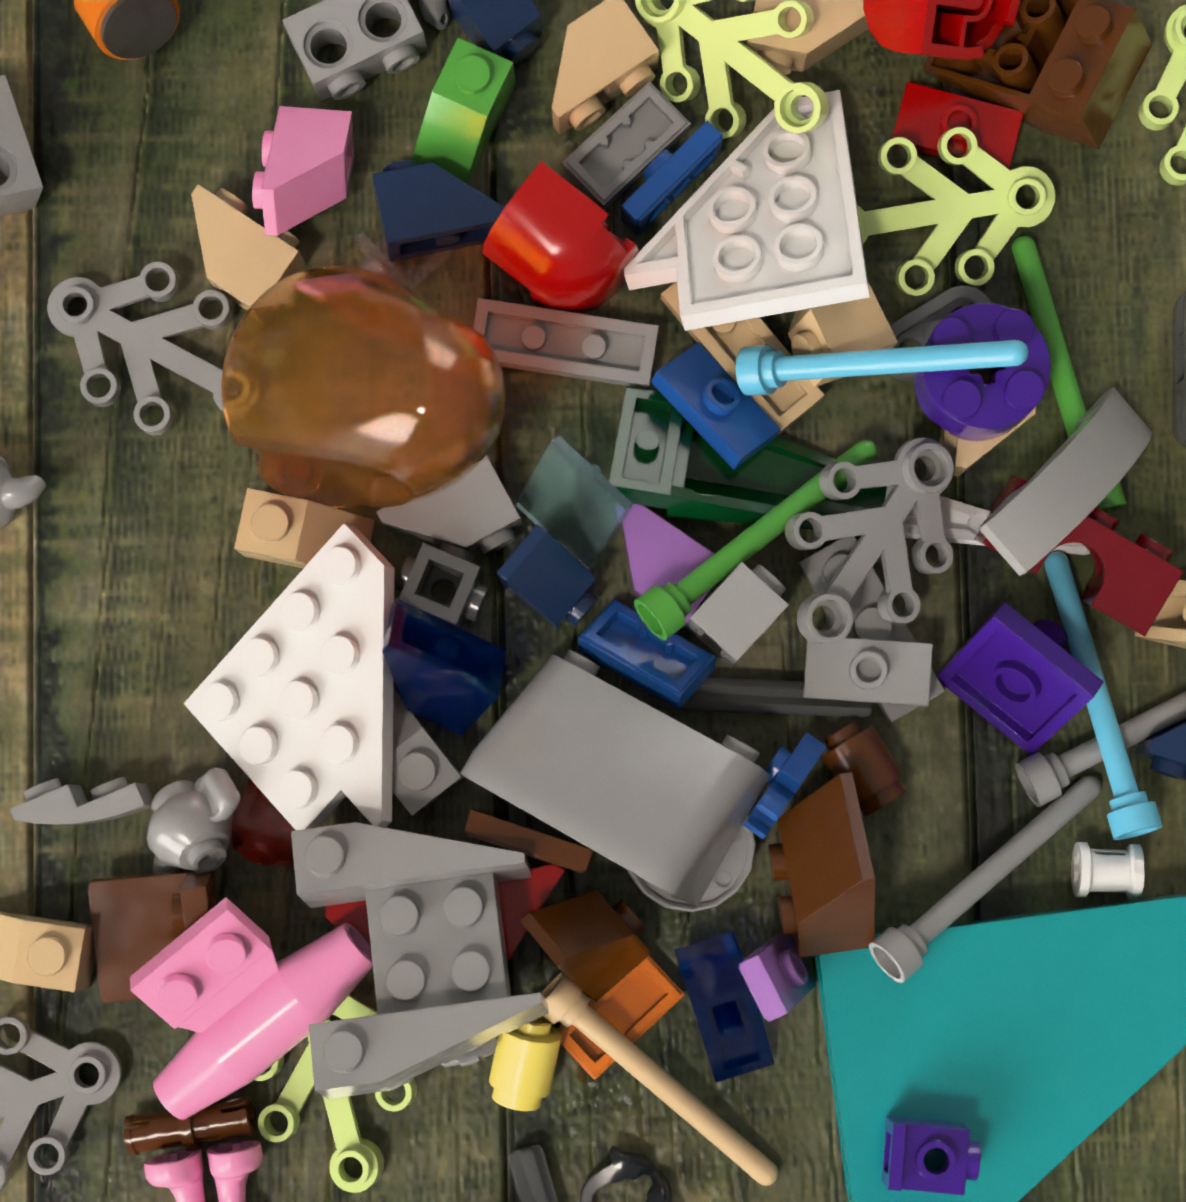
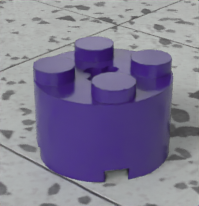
[914,303,1051,441]

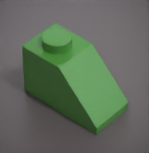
[412,38,516,184]

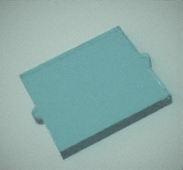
[515,435,633,571]

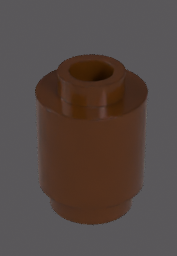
[820,720,907,817]

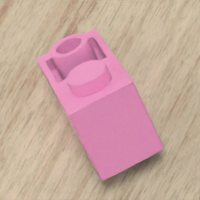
[252,106,354,236]

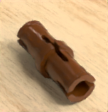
[124,1095,256,1156]

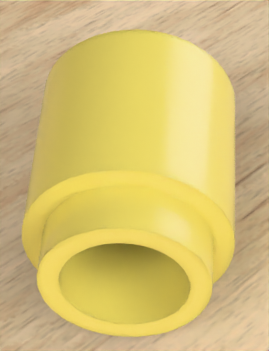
[489,1016,562,1111]

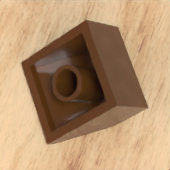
[768,772,875,958]

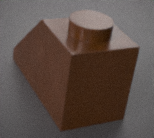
[520,890,652,1002]

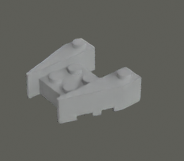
[291,822,549,1099]

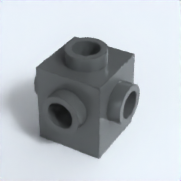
[395,542,489,636]

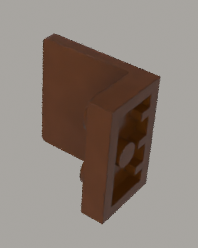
[87,870,217,1003]

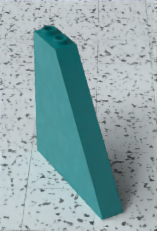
[814,894,1186,1202]

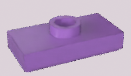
[738,932,816,1022]

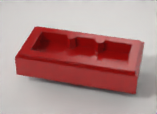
[891,82,1024,169]

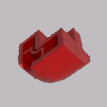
[863,0,1021,60]
[482,161,639,314]

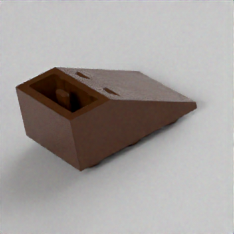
[923,0,1152,149]

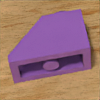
[618,501,714,629]

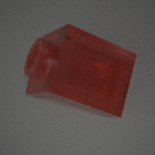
[232,778,295,866]

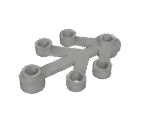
[47,262,264,435]
[785,437,954,644]
[0,1015,122,1191]

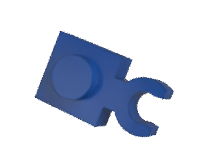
[743,732,827,840]

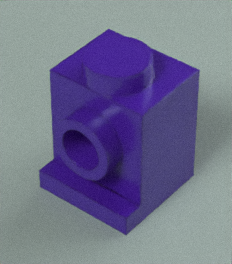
[881,1116,981,1196]

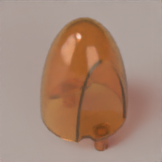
[221,266,506,508]

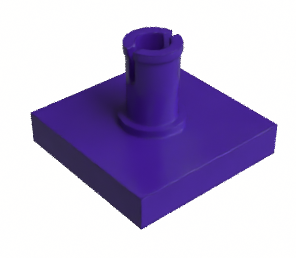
[936,602,1104,755]

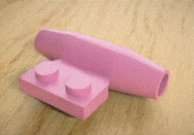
[130,897,373,1120]

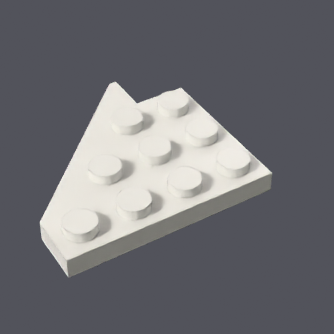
[624,90,870,331]
[184,523,395,830]

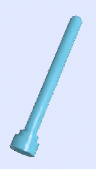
[736,340,1028,396]
[1044,551,1163,840]

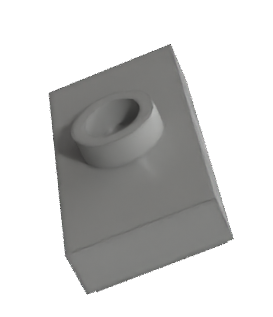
[562,81,691,210]
[803,638,933,707]

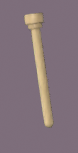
[541,971,779,1186]

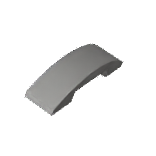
[978,387,1153,576]

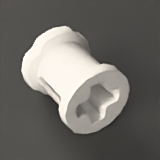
[1071,842,1145,899]

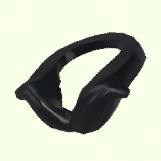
[580,1146,672,1202]

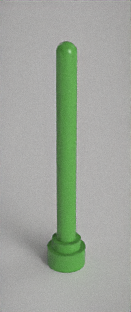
[1012,235,1127,513]
[634,440,877,640]

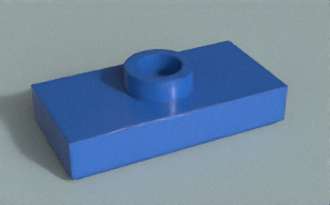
[621,120,722,235]
[651,342,781,470]
[578,599,715,710]

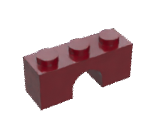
[974,472,1184,636]

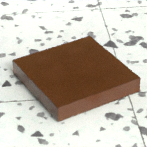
[464,810,593,873]

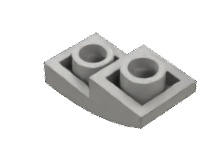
[10,777,153,825]

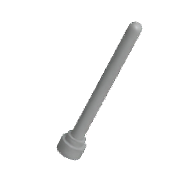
[1015,691,1186,807]
[869,775,1101,983]

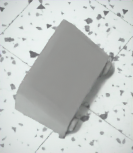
[460,650,770,907]

